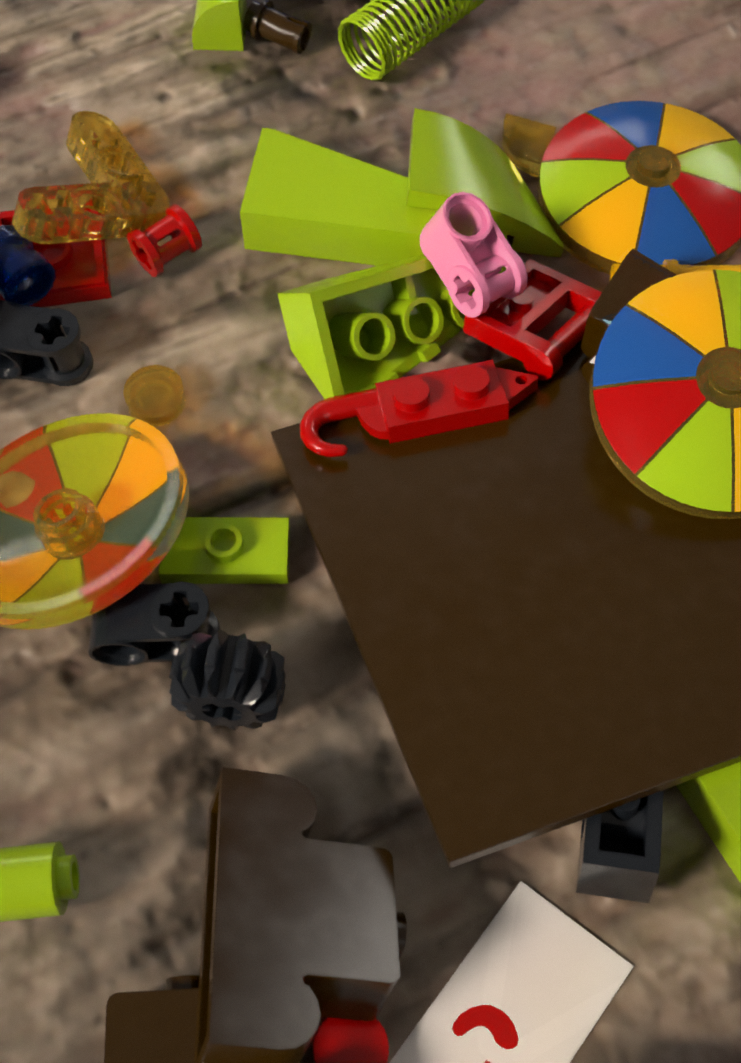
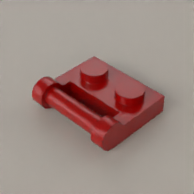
[463,259,602,381]

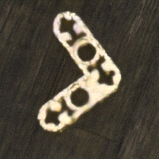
[12,111,170,244]

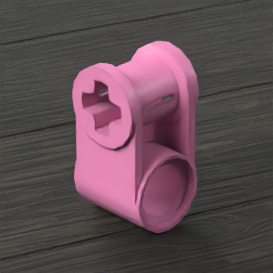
[420,192,528,318]

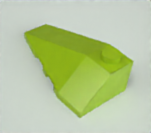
[277,235,507,399]

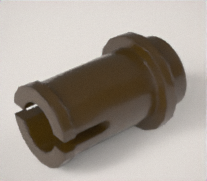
[244,0,312,55]

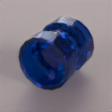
[0,225,56,306]

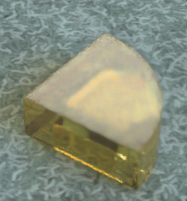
[502,113,557,178]

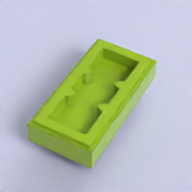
[159,517,290,584]

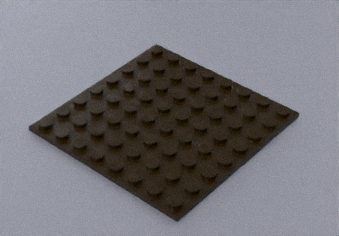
[271,320,741,868]

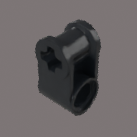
[0,300,94,386]
[88,581,221,666]

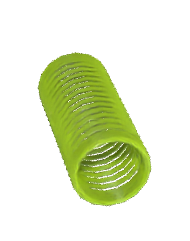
[338,0,485,81]

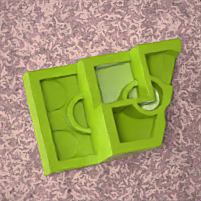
[406,108,564,257]

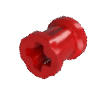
[126,204,203,277]

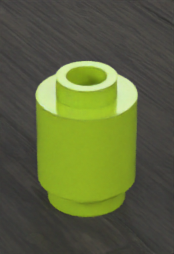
[0,841,80,922]

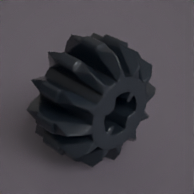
[169,630,286,731]

